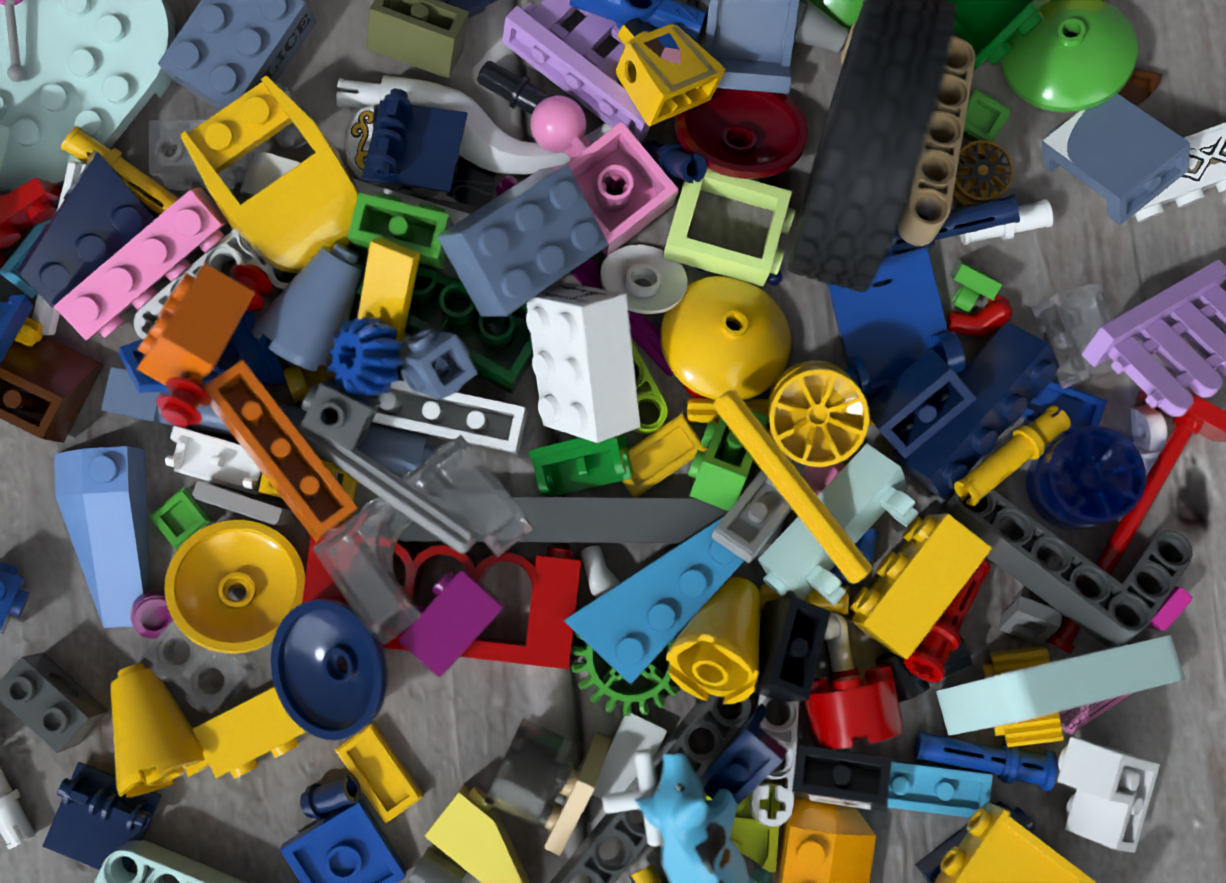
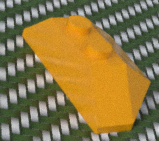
[774,797,876,883]

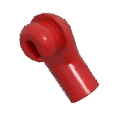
[947,295,1013,338]

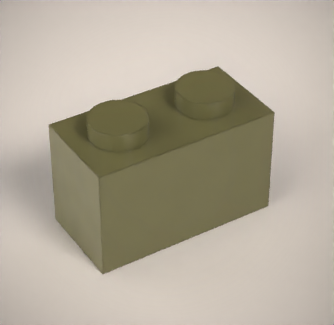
[366,0,469,79]

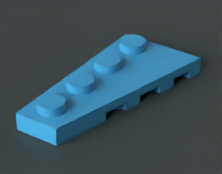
[563,518,745,684]

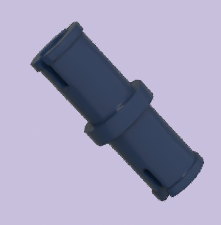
[642,140,707,184]

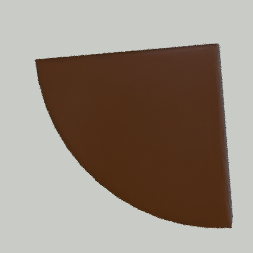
[1118,68,1163,106]

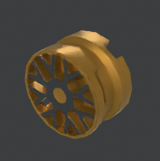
[952,140,1014,206]

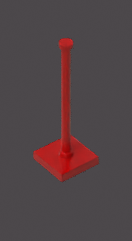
[1046,389,1226,654]

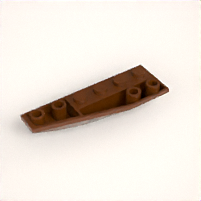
[0,335,104,443]

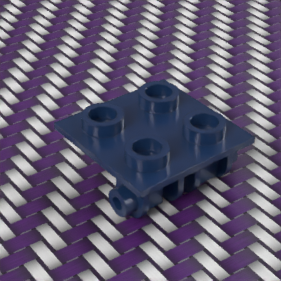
[362,88,468,193]
[42,762,162,872]

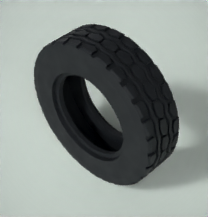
[788,0,955,292]

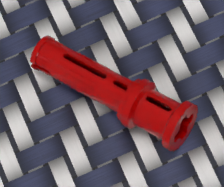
[904,560,991,682]

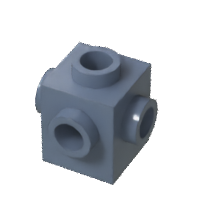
[399,329,478,400]

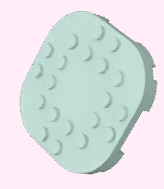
[0,0,176,193]

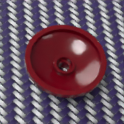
[675,88,808,179]

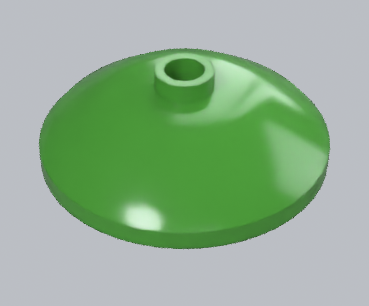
[1001,0,1138,112]

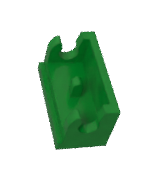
[528,433,635,497]

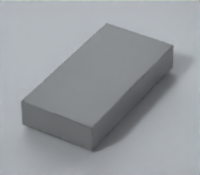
[192,481,292,526]

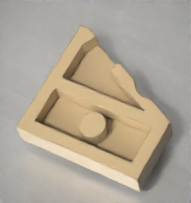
[543,732,612,856]

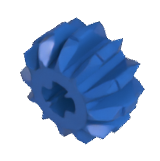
[328,317,404,397]

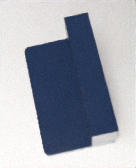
[699,703,788,805]

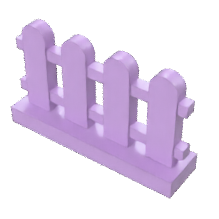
[502,0,650,143]
[1081,260,1226,417]

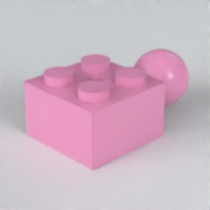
[530,95,679,257]

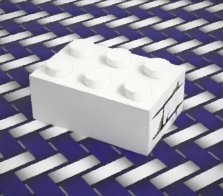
[526,283,640,443]

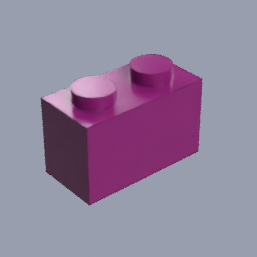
[398,569,506,678]

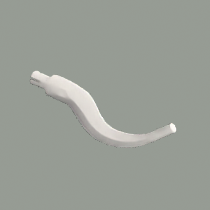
[336,75,612,175]

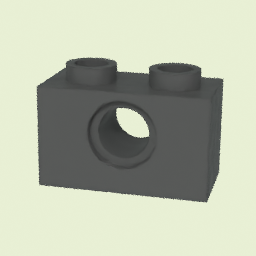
[0,652,109,753]

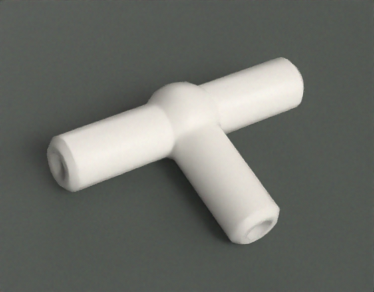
[603,749,662,846]

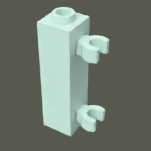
[758,444,919,605]

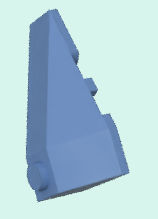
[54,446,150,628]

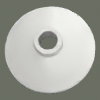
[600,245,688,314]

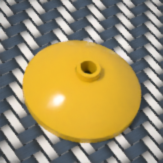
[660,276,791,400]
[165,520,305,654]

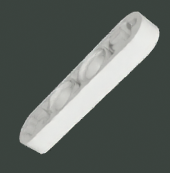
[749,693,799,827]

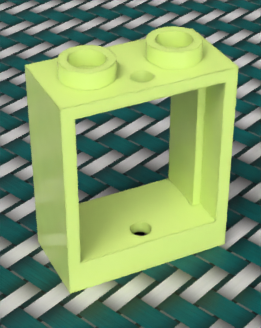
[663,169,795,287]

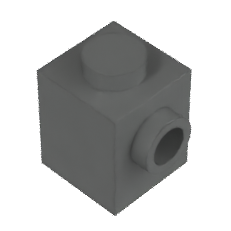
[301,378,381,450]

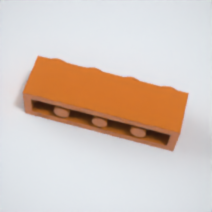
[203,360,358,543]

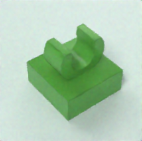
[950,259,1002,312]

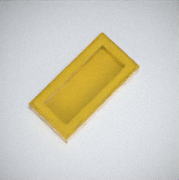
[622,413,707,498]
[335,722,424,824]

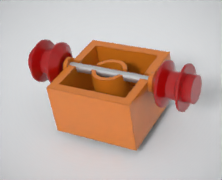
[137,263,273,427]

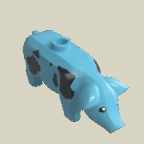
[635,754,774,883]

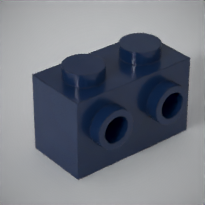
[867,348,977,458]

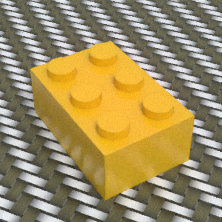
[847,514,992,659]

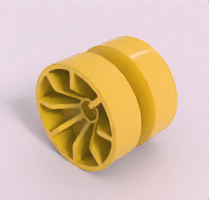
[768,360,869,467]

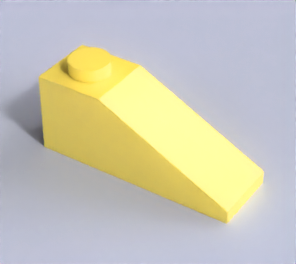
[425,784,530,883]

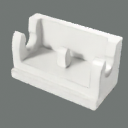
[165,426,262,495]

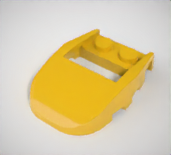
[180,75,360,273]

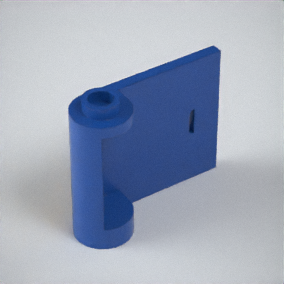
[827,248,966,400]

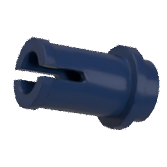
[300,774,361,820]

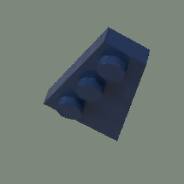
[17,150,155,308]

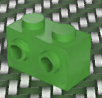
[347,192,454,269]
[688,410,769,511]

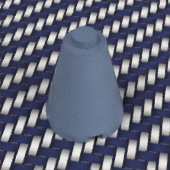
[251,242,364,374]

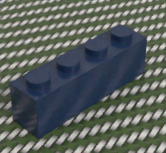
[891,321,1060,499]

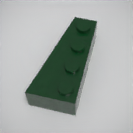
[356,266,534,394]

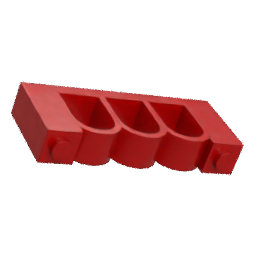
[302,524,582,670]

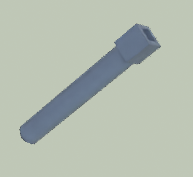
[101,367,437,478]

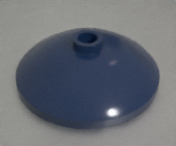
[271,599,387,740]

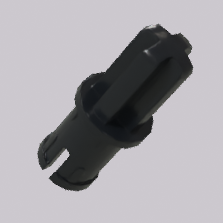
[477,61,551,115]

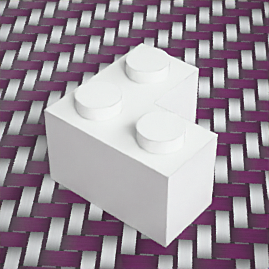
[1057,737,1160,853]

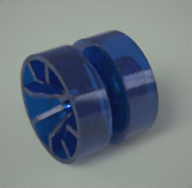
[1026,426,1146,530]

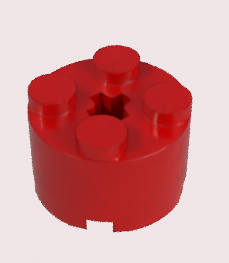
[805,665,904,749]

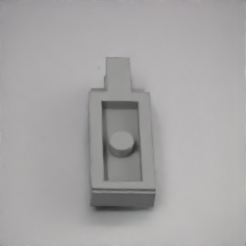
[711,457,806,564]

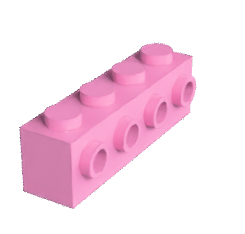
[54,187,228,340]

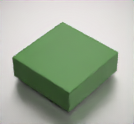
[963,88,1012,142]
[149,488,215,550]

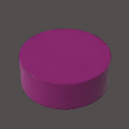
[130,591,176,639]

